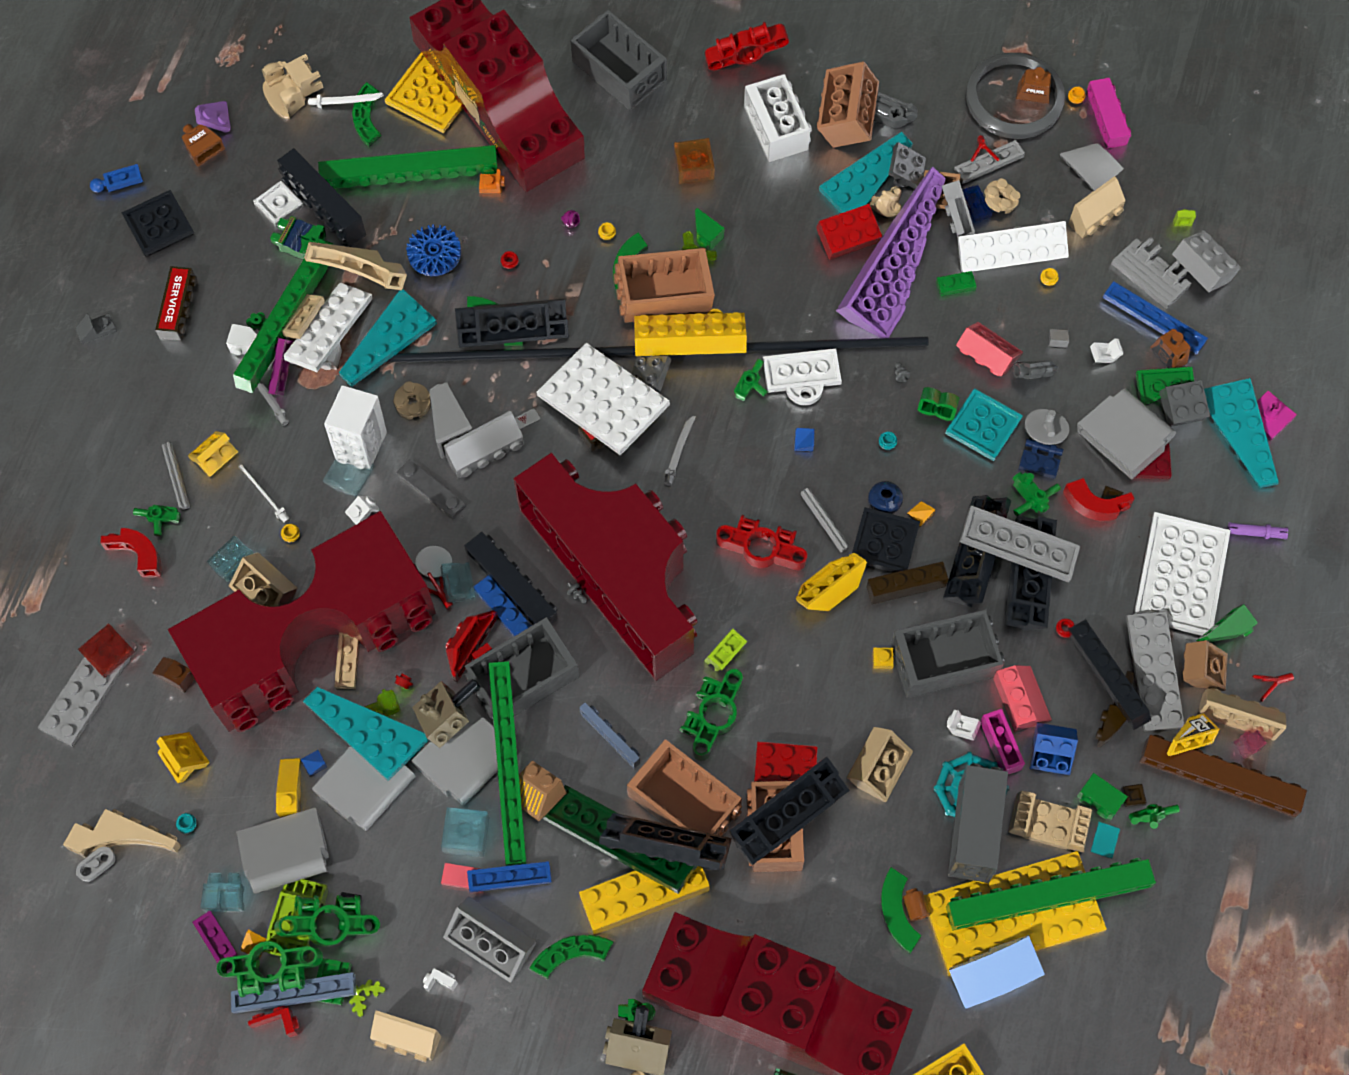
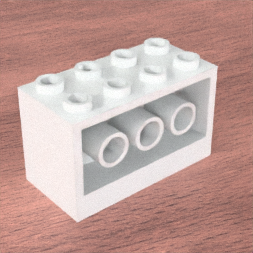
[744,74,812,162]
[324,385,387,470]

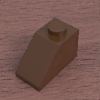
[152,657,195,693]

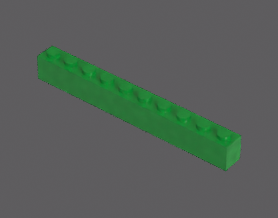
[318,145,498,188]
[233,238,334,393]
[946,858,1156,931]

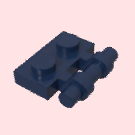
[1018,439,1064,479]

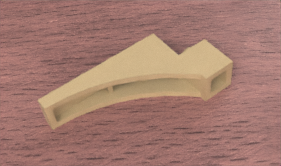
[304,242,407,290]
[63,809,181,857]

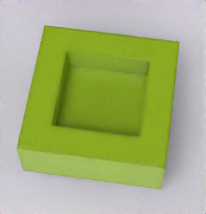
[1173,209,1196,226]

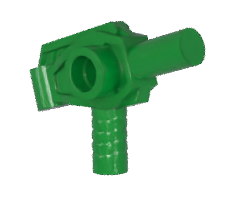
[734,359,768,401]
[133,505,181,536]
[1128,804,1180,829]

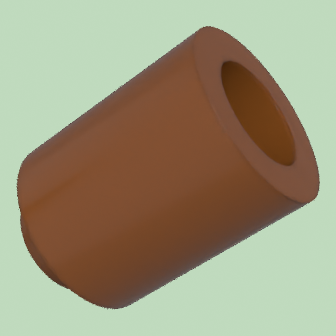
[903,888,930,921]

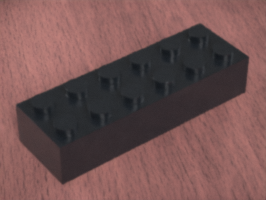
[277,148,366,247]

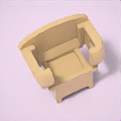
[262,54,323,119]

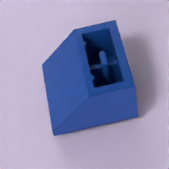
[1030,723,1078,775]

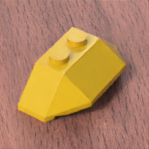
[796,553,867,611]

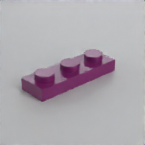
[268,338,294,396]
[192,910,239,973]

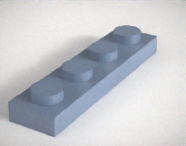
[579,703,640,769]

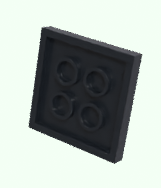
[121,190,194,256]
[852,507,920,573]

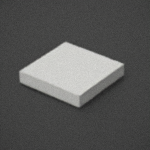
[253,180,304,226]

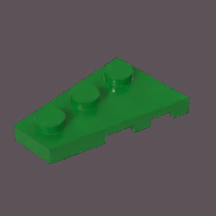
[1136,367,1194,406]

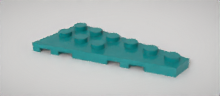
[819,132,913,214]
[339,289,437,387]
[1204,378,1279,489]
[303,687,429,781]

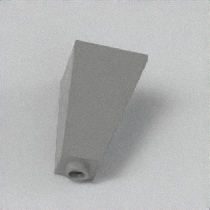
[429,382,472,459]

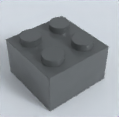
[1159,380,1210,427]

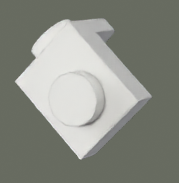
[1090,338,1123,363]
[345,496,379,524]
[947,709,981,740]
[423,968,458,992]

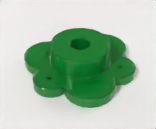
[246,312,267,331]

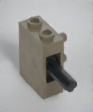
[412,679,480,748]
[603,1005,672,1075]

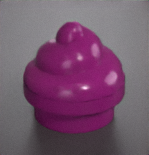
[561,210,580,228]

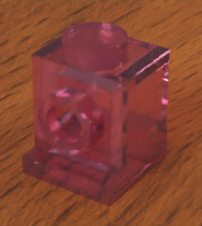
[1233,730,1267,759]

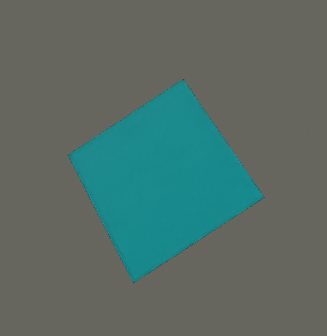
[1091,822,1120,859]

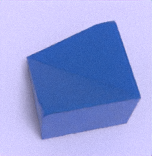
[794,428,815,452]

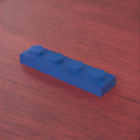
[473,575,531,636]
[467,861,552,893]

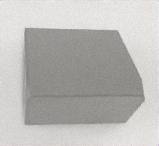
[1049,329,1069,348]

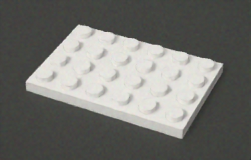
[537,343,670,455]
[1134,512,1231,636]

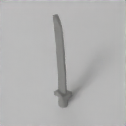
[257,381,289,426]
[664,416,696,486]

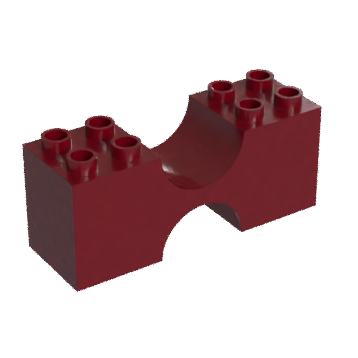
[168,511,436,732]

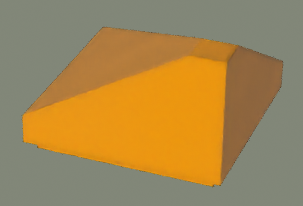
[907,501,936,527]
[240,929,266,958]

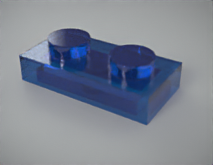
[962,185,992,222]

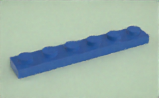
[1102,281,1208,355]

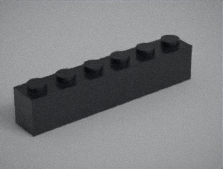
[464,532,558,625]
[1069,619,1151,730]

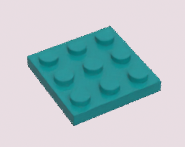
[945,388,1023,461]

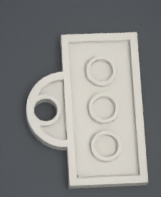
[763,349,842,405]

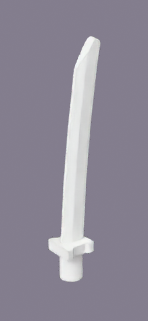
[308,92,383,108]
[239,464,291,524]

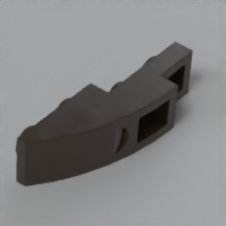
[1095,671,1138,748]

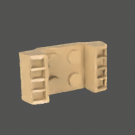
[1008,791,1092,853]

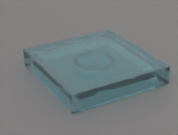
[323,459,375,497]

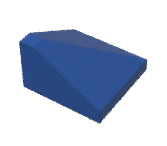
[300,750,327,777]

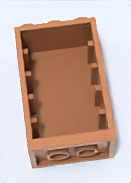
[614,248,715,323]
[627,739,742,836]

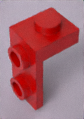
[247,1006,300,1038]

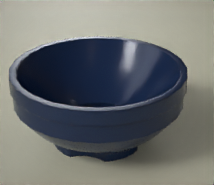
[868,481,903,514]

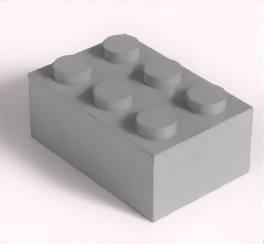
[1172,230,1241,292]

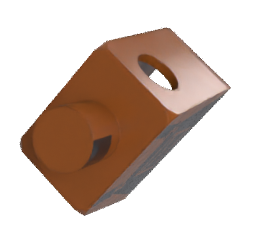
[1150,329,1190,368]

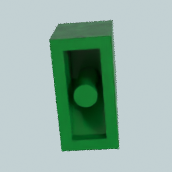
[695,208,725,251]

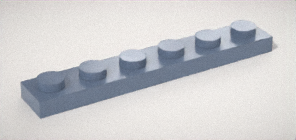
[231,972,356,1014]

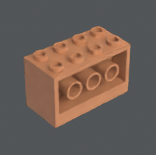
[817,61,879,148]
[746,781,804,872]

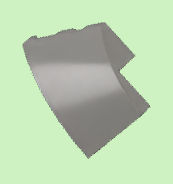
[1060,143,1124,191]

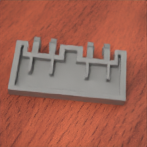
[1111,237,1192,309]

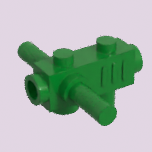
[1012,472,1061,516]

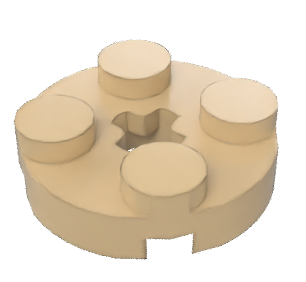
[984,178,1021,214]
[393,381,431,419]

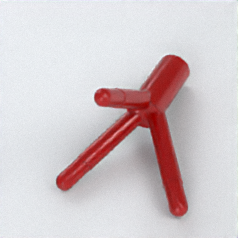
[971,135,1000,162]
[427,572,453,609]
[1252,673,1294,702]

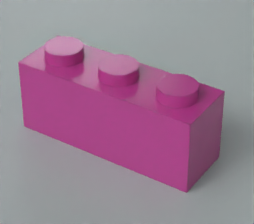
[980,709,1025,775]

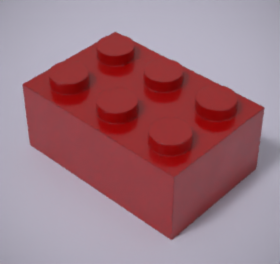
[816,204,882,260]
[754,742,818,782]

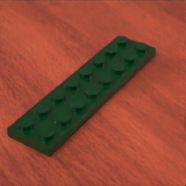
[543,785,697,894]

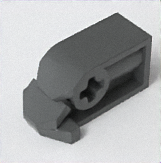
[874,92,918,129]

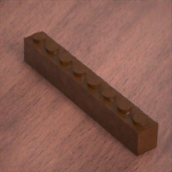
[1139,735,1307,817]

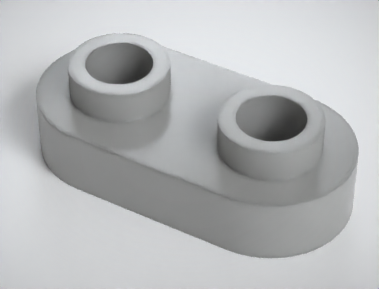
[76,847,116,882]

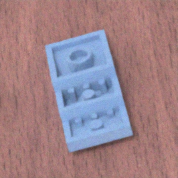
[949,935,1045,1009]

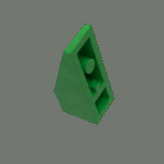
[1196,604,1258,642]

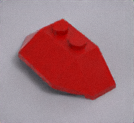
[446,610,499,683]

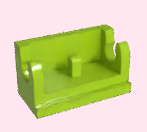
[704,629,747,671]

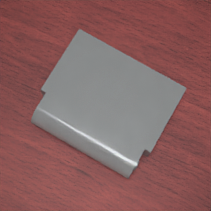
[1077,389,1176,480]
[411,704,497,806]
[312,746,416,831]
[236,807,329,894]

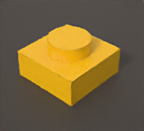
[873,647,894,669]

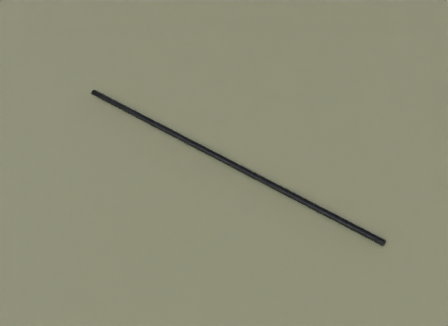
[385,337,929,363]

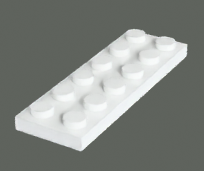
[957,221,1069,273]
[284,283,372,372]

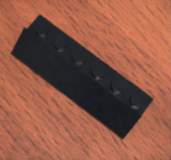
[455,299,569,348]
[943,495,1011,607]
[1005,515,1057,631]
[729,757,850,865]
[599,813,732,871]

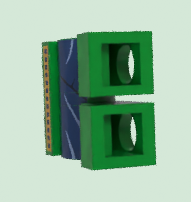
[270,216,326,260]

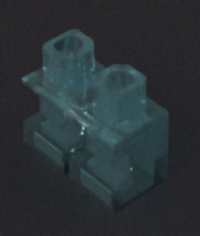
[200,873,245,912]

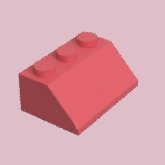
[956,322,1023,376]
[993,665,1052,732]

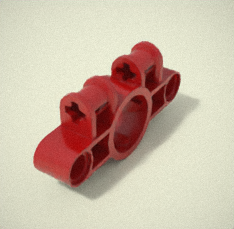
[704,22,789,71]
[716,514,807,570]

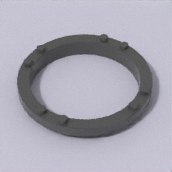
[966,52,1065,139]

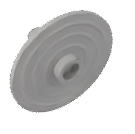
[1025,409,1069,445]

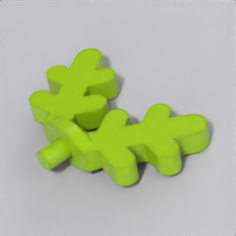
[349,979,385,1017]

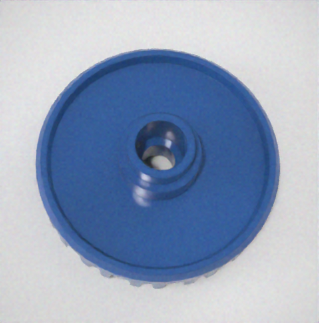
[406,224,461,276]

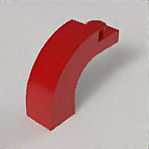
[1063,478,1135,521]
[100,528,162,577]

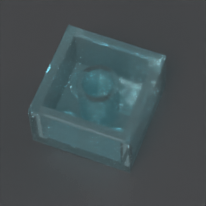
[441,807,489,857]

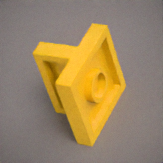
[188,431,238,477]
[156,732,210,783]

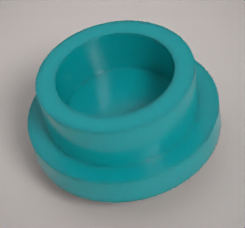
[878,431,897,450]
[176,813,197,833]

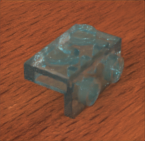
[207,536,254,582]

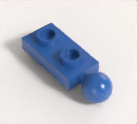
[90,164,143,193]

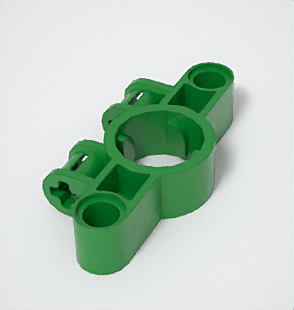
[679,669,743,761]
[274,895,380,947]
[217,941,323,998]

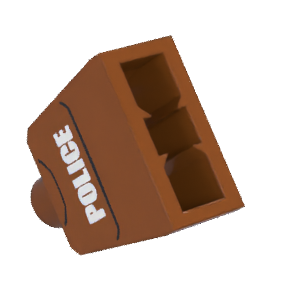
[1016,67,1051,104]
[182,124,225,167]

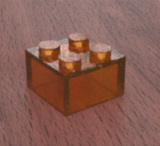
[674,138,715,184]

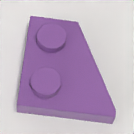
[195,101,231,133]

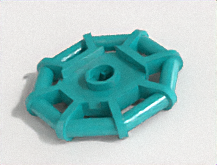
[934,752,1010,817]

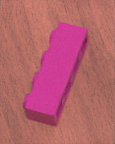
[1086,78,1131,149]

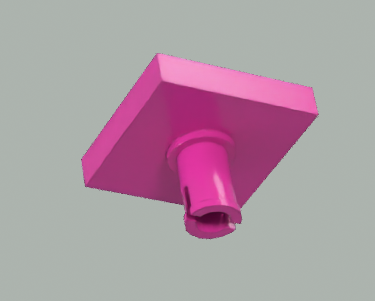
[1257,391,1297,441]

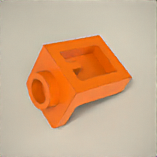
[479,169,505,193]

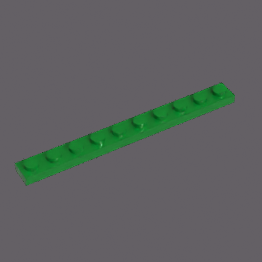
[488,661,526,866]

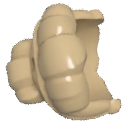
[870,186,902,217]

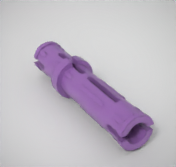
[1227,522,1288,540]

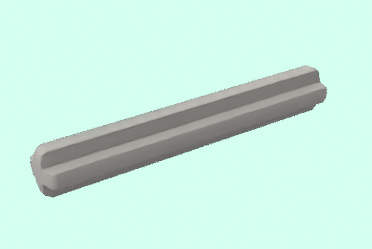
[162,442,190,510]
[801,488,849,552]

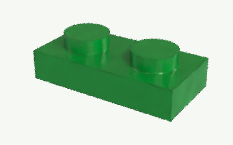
[936,271,977,296]

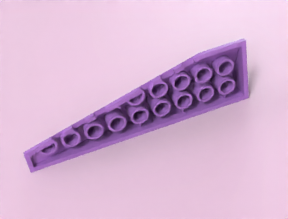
[836,167,946,338]

